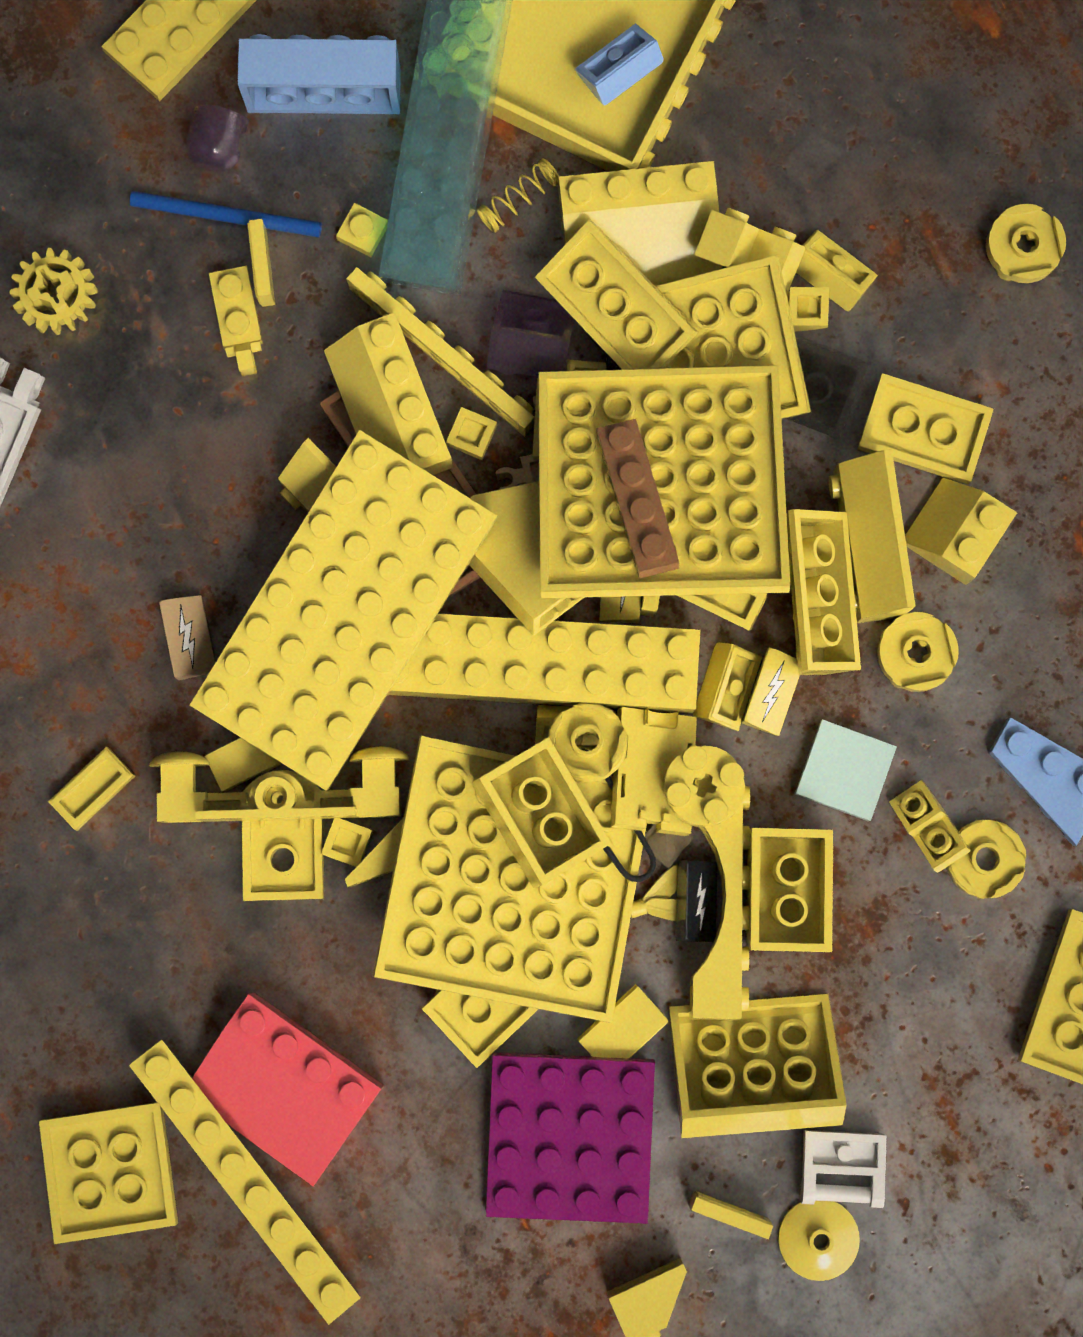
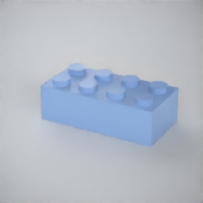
[238,34,401,114]

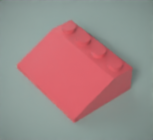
[192,992,384,1186]

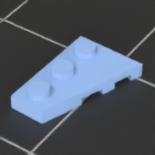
[988,718,1083,846]

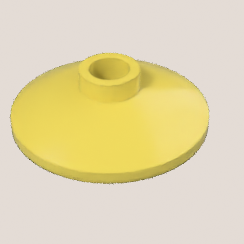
[778,1201,860,1281]

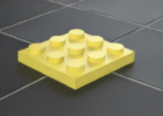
[39,1102,178,1244]

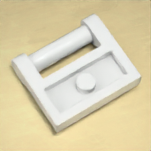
[800,1130,887,1208]

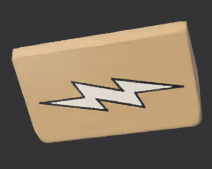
[159,595,216,680]

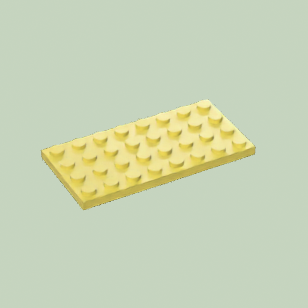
[190,430,498,791]

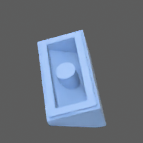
[575,23,663,105]

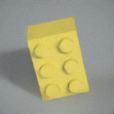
[472,737,612,888]
[746,828,833,952]

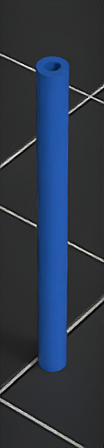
[130,191,322,238]

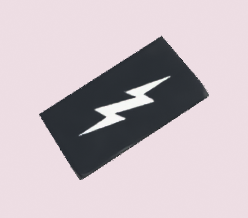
[676,860,717,942]

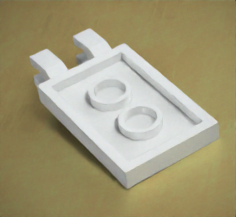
[0,358,45,506]

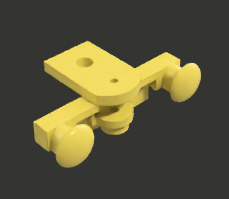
[149,746,409,901]

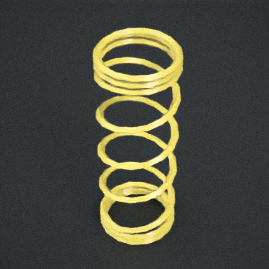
[477,158,559,233]

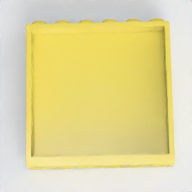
[428,0,736,172]

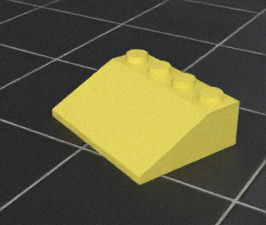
[558,161,723,286]
[669,994,847,1138]

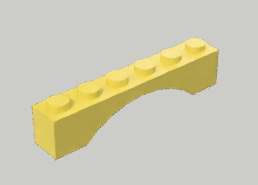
[690,776,750,1020]

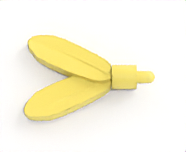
[631,864,678,921]

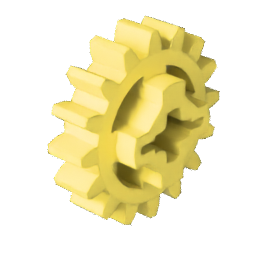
[10,248,98,335]

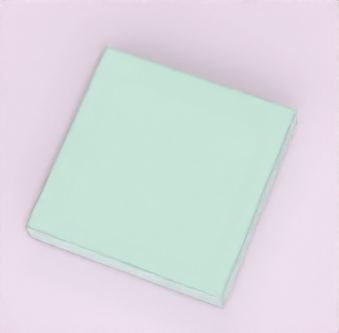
[795,719,897,822]

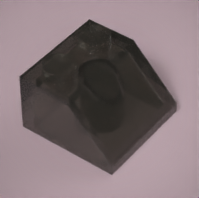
[785,336,871,439]

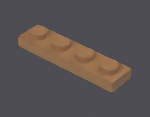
[596,419,679,579]

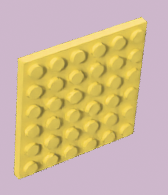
[539,365,790,598]
[372,736,647,1023]

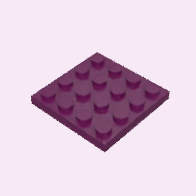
[486,1052,655,1224]

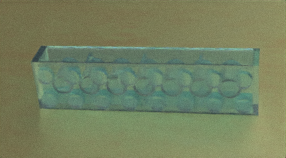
[378,0,513,295]

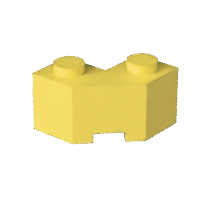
[694,208,806,291]

